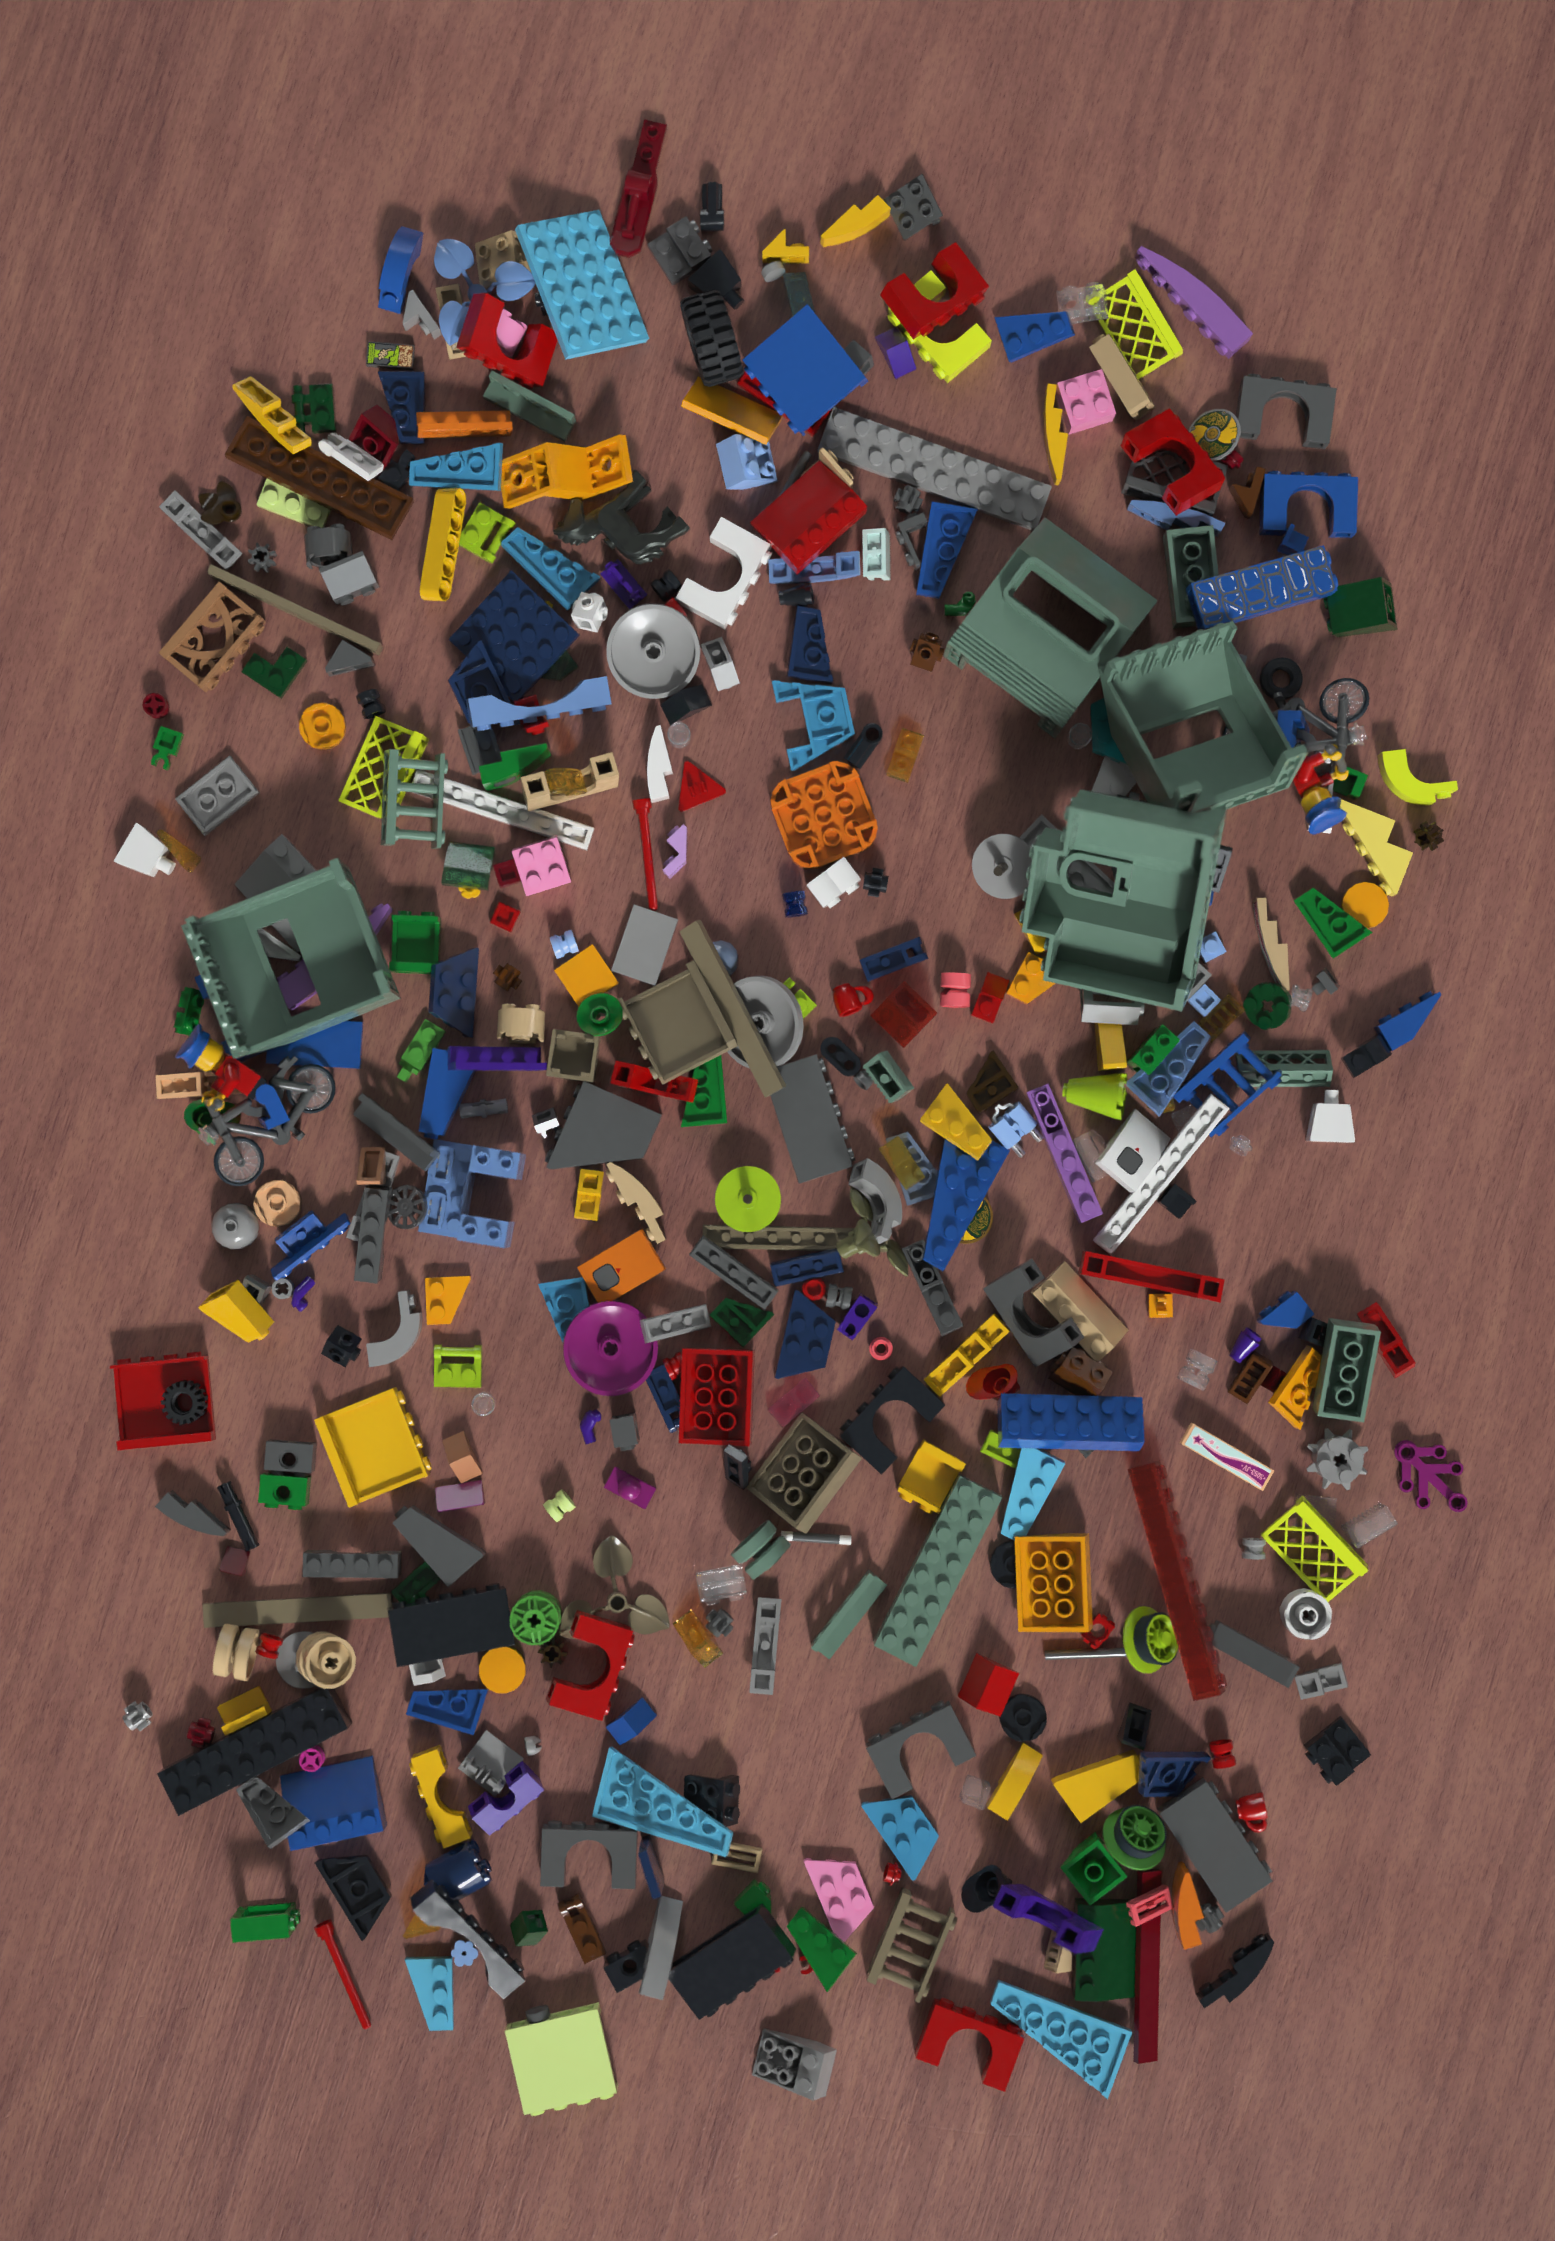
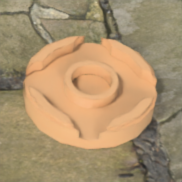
[253,1180,301,1227]

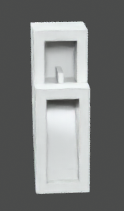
[647,725,673,803]

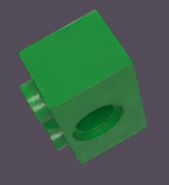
[258,1472,311,1510]

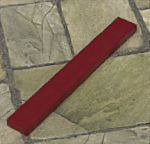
[1133,1869,1162,2064]

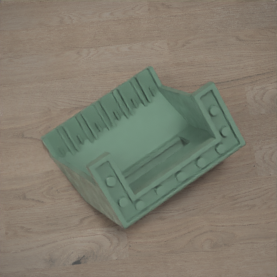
[943,518,1158,739]
[1098,621,1308,813]
[181,858,401,1059]

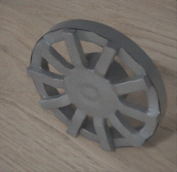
[388,1185,427,1229]

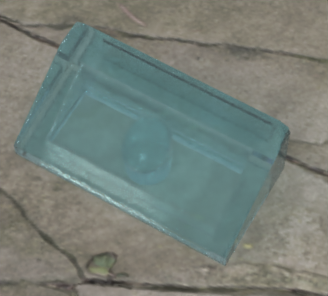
[783,272,815,317]

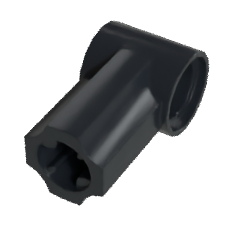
[700,182,724,231]
[844,723,883,769]

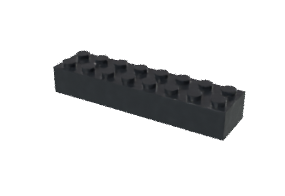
[157,1687,352,1816]

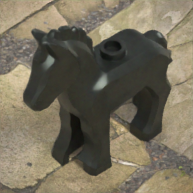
[553,469,690,564]

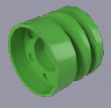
[510,1590,562,1645]

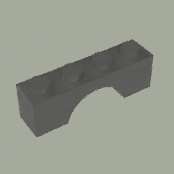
[354,1184,392,1284]
[303,1550,402,1578]

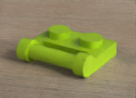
[459,502,516,564]
[434,1344,482,1388]

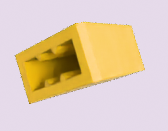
[1095,1023,1127,1071]
[198,1280,274,1343]

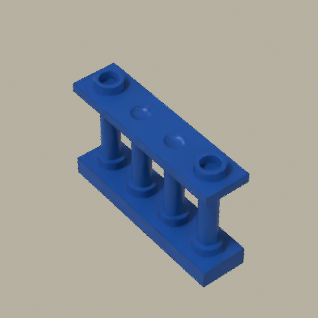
[1173,1031,1282,1138]

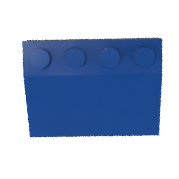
[280,1756,387,1851]

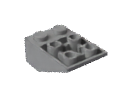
[752,2028,837,2101]

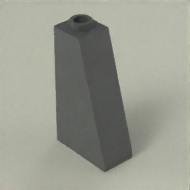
[393,1505,486,1587]
[1205,1619,1300,1688]

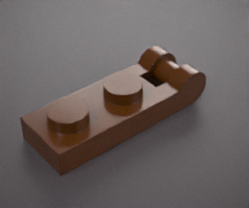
[557,1893,606,1964]

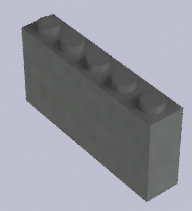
[771,1054,856,1184]
[1156,1777,1273,1913]

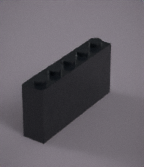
[387,1583,515,1667]
[668,1903,796,2020]

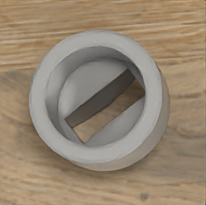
[524,1736,542,1756]

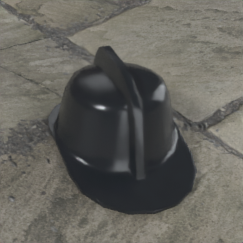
[961,1865,1013,1913]

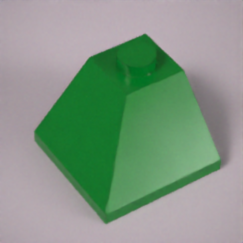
[1060,1832,1128,1905]

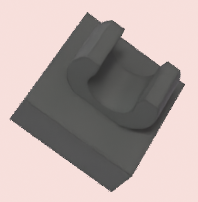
[1312,968,1340,995]
[532,1107,559,1138]

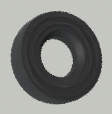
[1260,657,1303,700]

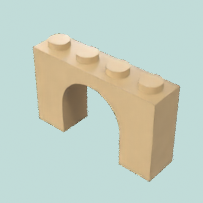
[521,752,619,812]

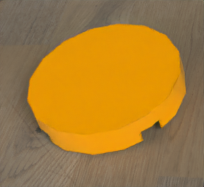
[299,702,346,750]
[1341,882,1389,929]
[479,1646,526,1693]

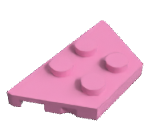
[804,1858,874,1942]

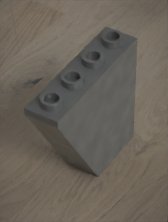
[545,1081,662,1170]

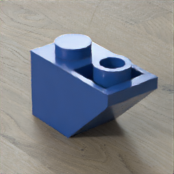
[1257,1291,1314,1329]

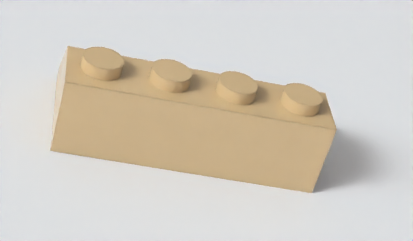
[1030,1261,1128,1361]

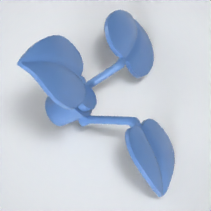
[434,239,536,346]

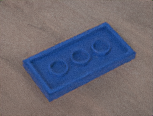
[266,1021,364,1069]

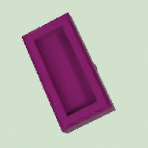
[604,1466,656,1509]

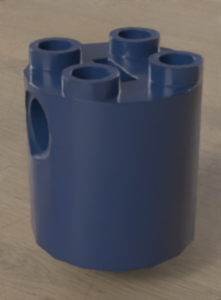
[424,1839,492,1901]

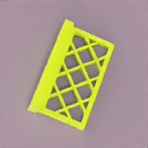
[1087,269,1183,379]
[338,716,429,820]
[1261,1495,1369,1602]

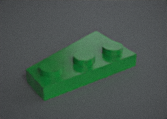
[681,1055,727,1127]

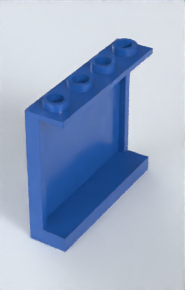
[743,304,869,437]

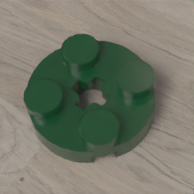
[1243,982,1292,1030]

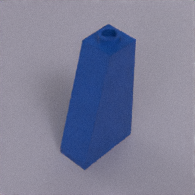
[419,1048,476,1139]

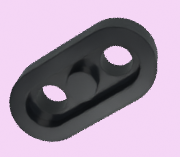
[820,1037,861,1077]

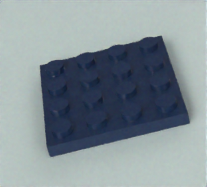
[448,570,580,701]

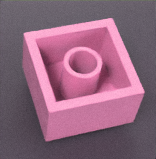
[1056,369,1116,435]
[512,835,571,896]

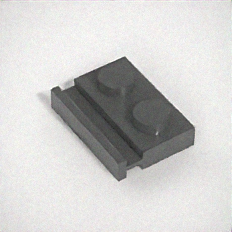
[458,725,502,775]

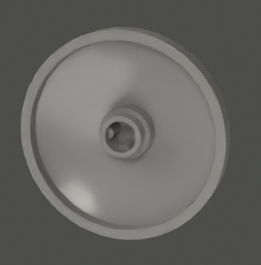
[606,604,700,699]
[727,976,804,1068]

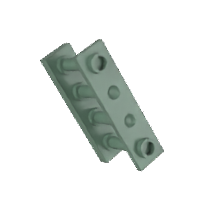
[381,749,448,849]

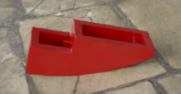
[1356,1302,1416,1378]

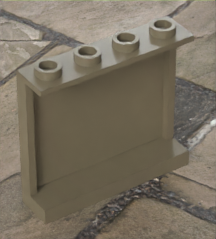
[619,960,738,1085]

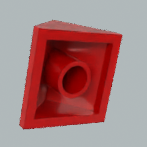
[958,1653,1020,1717]

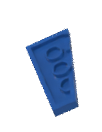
[916,502,978,599]

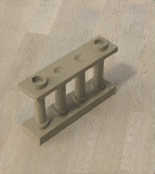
[866,1887,957,2003]

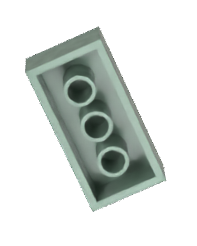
[1163,525,1219,629]
[1312,1318,1381,1422]

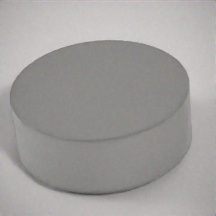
[761,261,786,282]

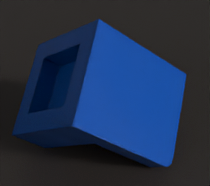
[1277,523,1309,556]

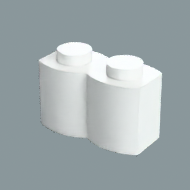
[807,857,861,909]

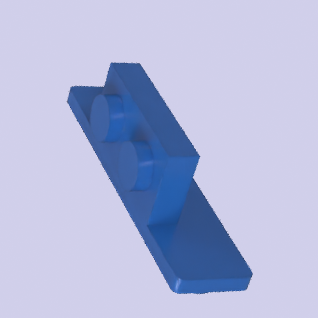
[271,1210,351,1281]

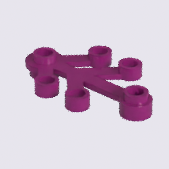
[1394,1440,1468,1512]

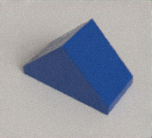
[606,1697,657,1745]

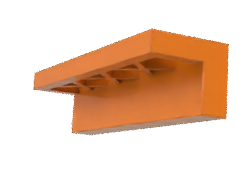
[416,410,513,438]

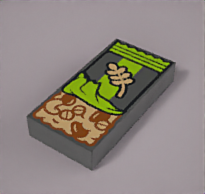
[366,342,415,370]

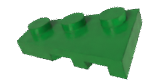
[1294,888,1373,959]
[787,1907,857,1992]

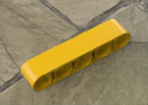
[420,488,466,601]

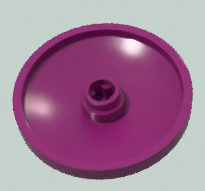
[563,1301,658,1396]

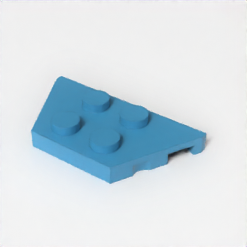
[861,1795,939,1881]

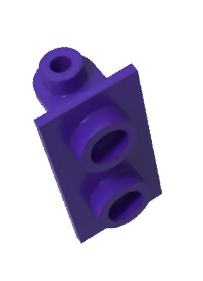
[600,559,647,610]

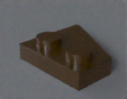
[966,1050,1018,1114]

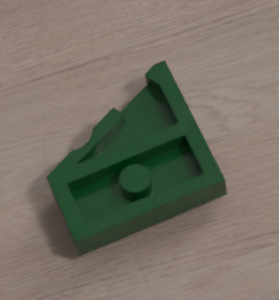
[709,1298,774,1348]

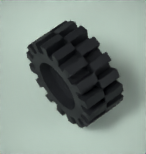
[161,1380,208,1425]

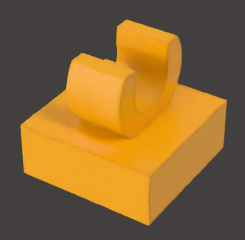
[1148,1294,1173,1318]

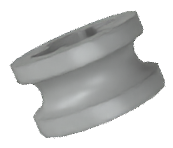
[271,1278,294,1299]

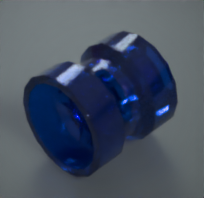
[782,891,808,918]

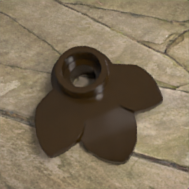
[198,481,242,525]

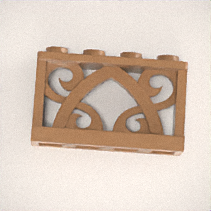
[159,582,266,692]

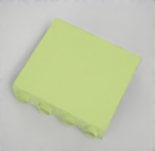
[505,2002,618,2116]

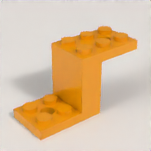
[501,434,633,509]

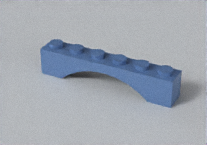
[466,676,612,731]

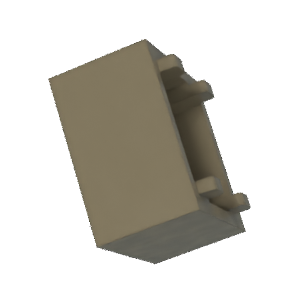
[546,1029,601,1083]

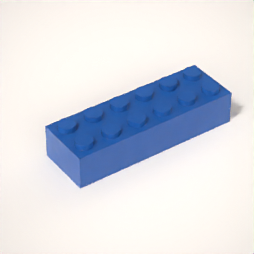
[997,1393,1145,1451]

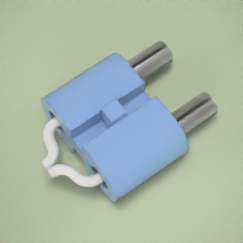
[988,1101,1043,1158]

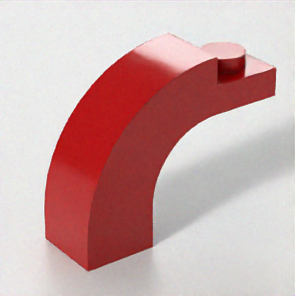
[610,1060,698,1103]

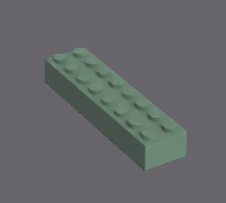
[873,1474,1002,1667]

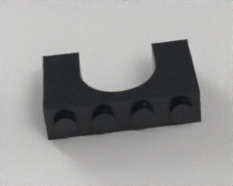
[839,1366,945,1475]

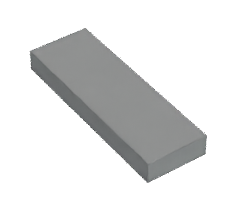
[640,1304,711,1343]

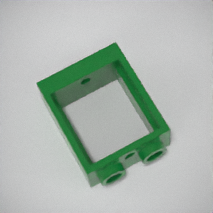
[230,1902,301,1943]

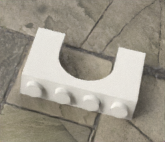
[676,517,772,630]

